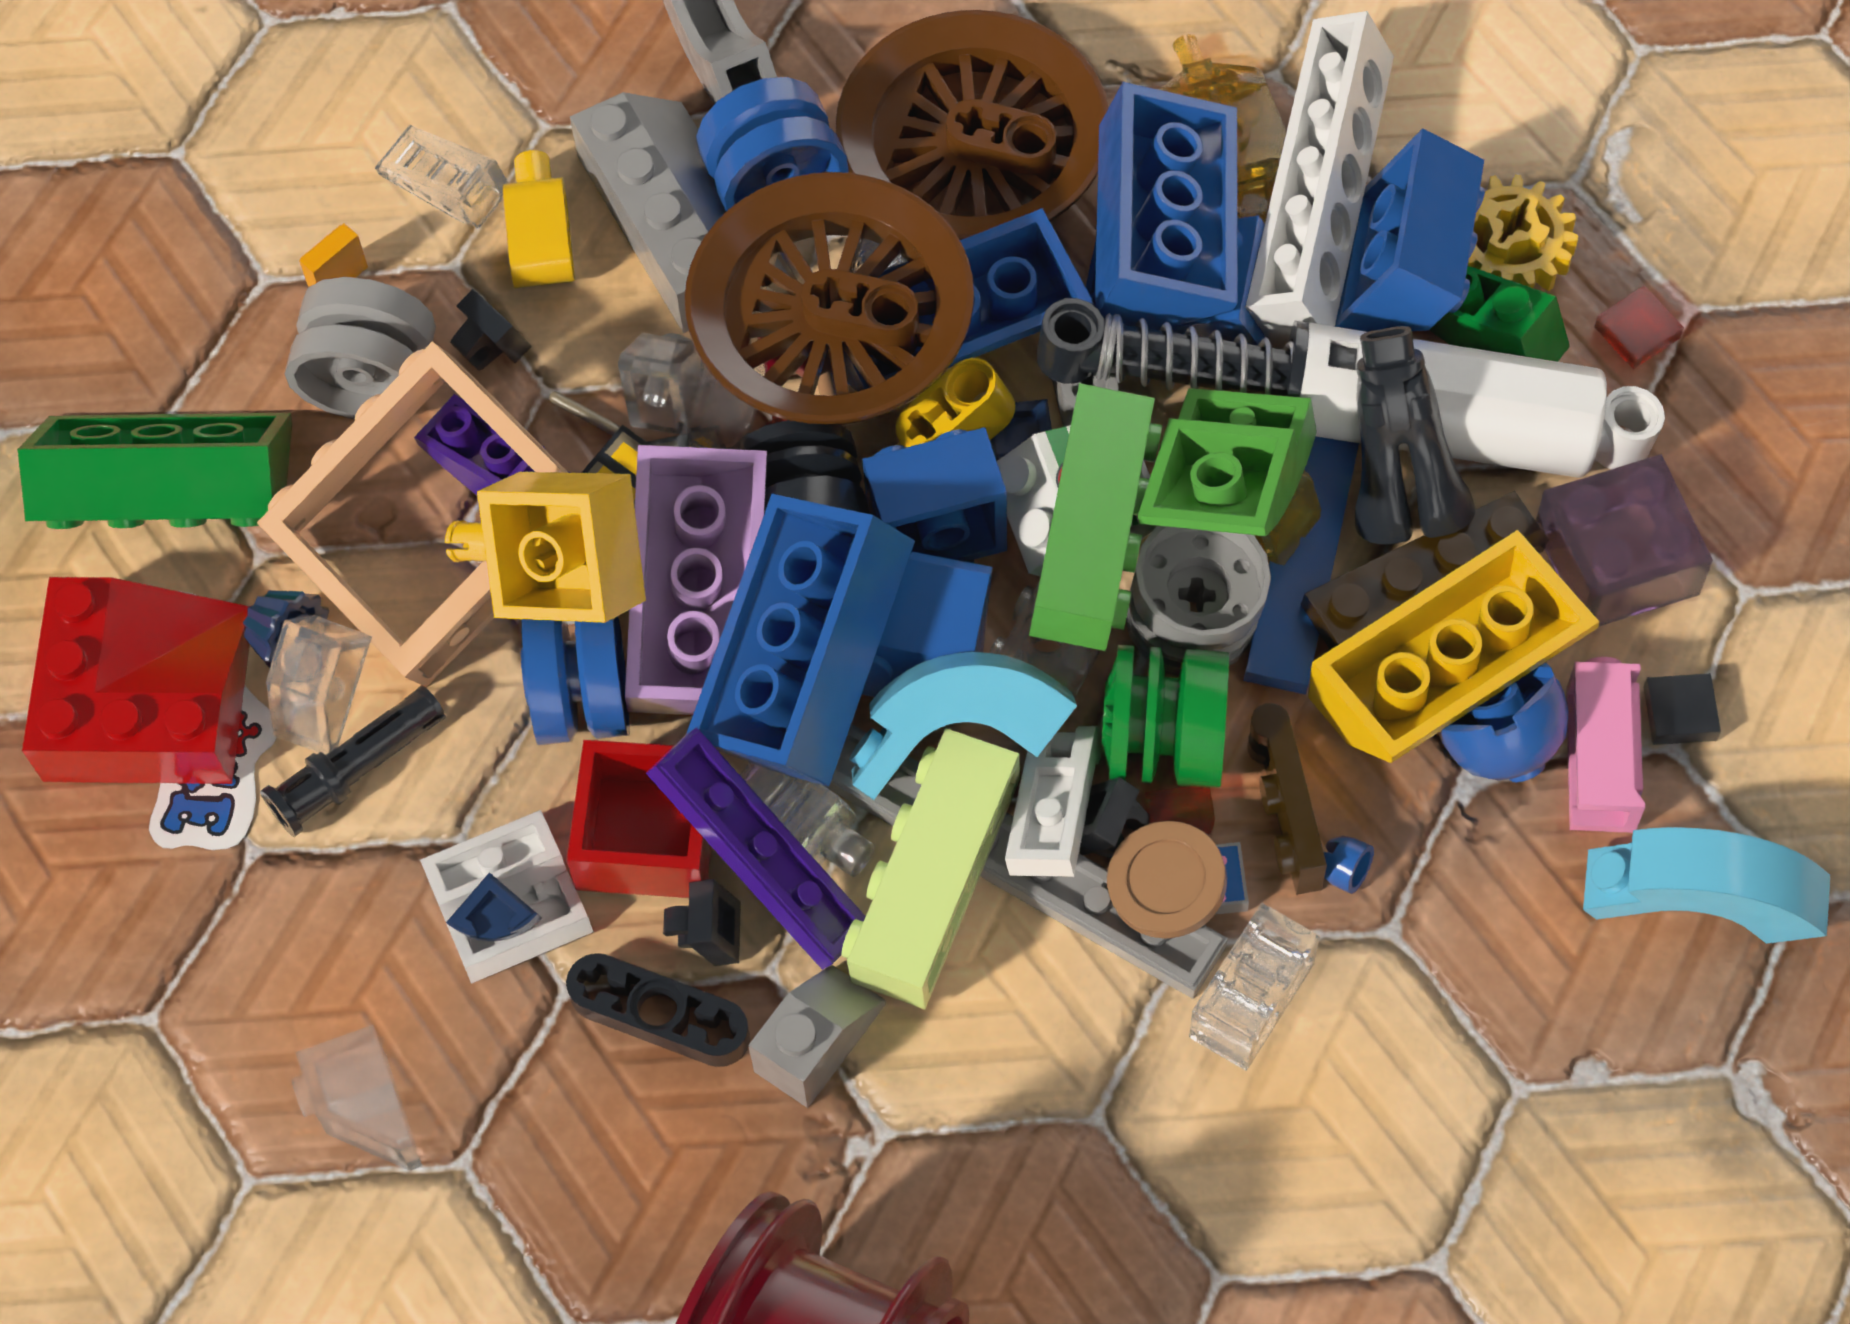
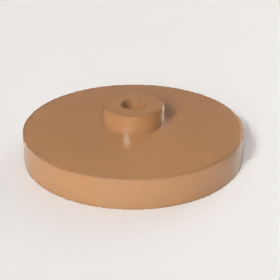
[1107,821,1227,939]

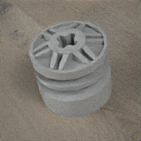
[1126,526,1271,674]

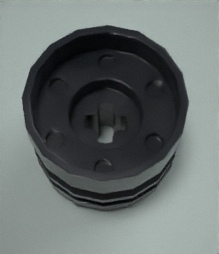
[730,420,870,514]

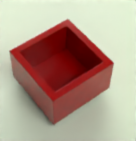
[567,739,712,898]

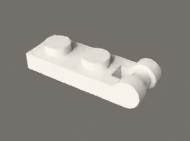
[1005,726,1102,877]

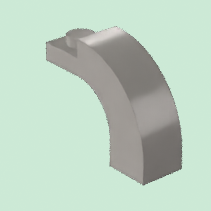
[663,0,777,104]

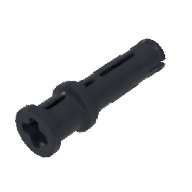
[260,685,446,837]

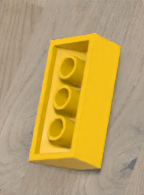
[1308,530,1599,763]

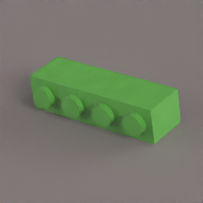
[1029,383,1162,651]

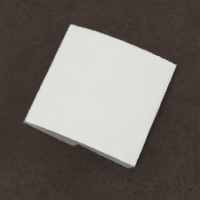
[420,810,593,984]

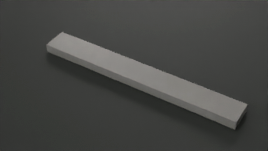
[820,724,1228,999]

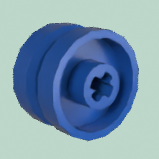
[696,77,849,212]
[521,616,630,745]

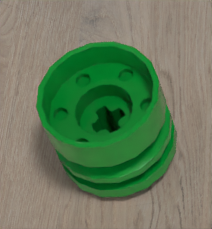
[1102,645,1229,788]

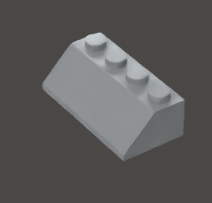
[570,92,788,333]

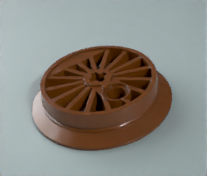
[836,10,1109,240]
[685,172,974,425]

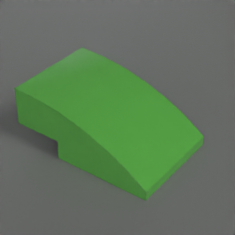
[1138,388,1317,536]

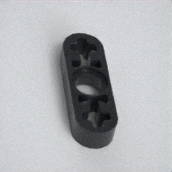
[566,953,750,1067]

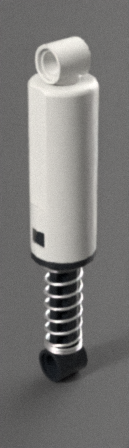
[1037,298,1665,478]

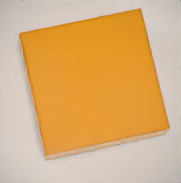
[299,223,368,287]

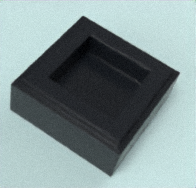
[1643,673,1721,745]

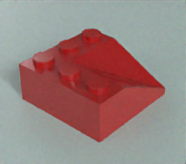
[22,577,250,784]

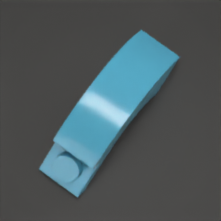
[849,652,1077,800]
[1583,827,1830,944]

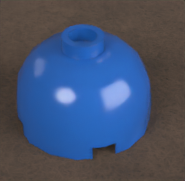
[1438,662,1569,782]

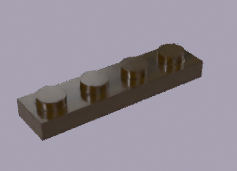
[1300,491,1549,650]

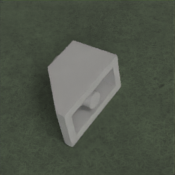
[748,965,886,1108]

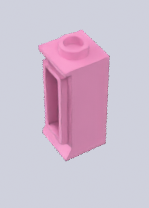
[1566,657,1645,833]

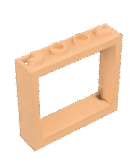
[257,341,568,687]

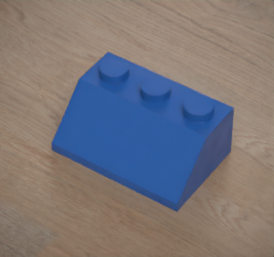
[1335,128,1485,332]
[861,552,993,697]

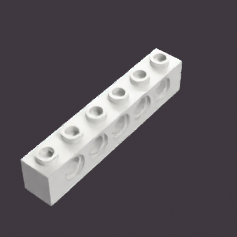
[1246,11,1394,349]

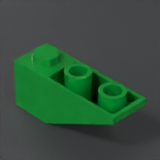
[1429,266,1570,362]

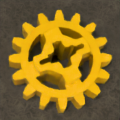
[1468,174,1578,291]

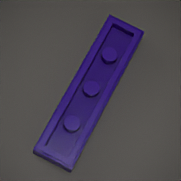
[646,727,866,970]

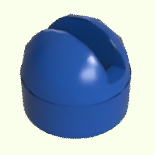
[1324,836,1374,894]

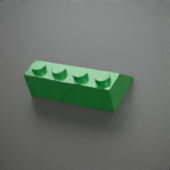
[17,413,292,529]

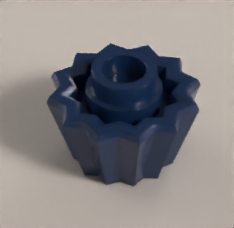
[243,590,331,676]

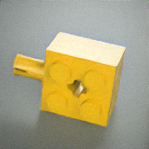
[445,472,646,623]

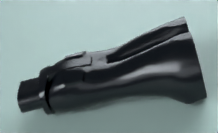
[1355,326,1476,544]

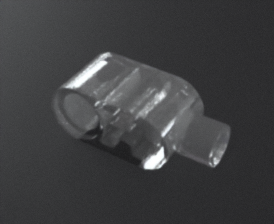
[739,762,875,877]

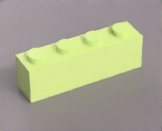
[842,728,1020,1009]

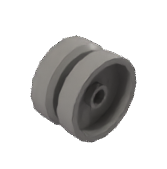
[284,277,436,419]

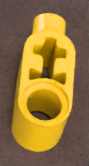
[503,150,575,288]
[896,358,1015,447]

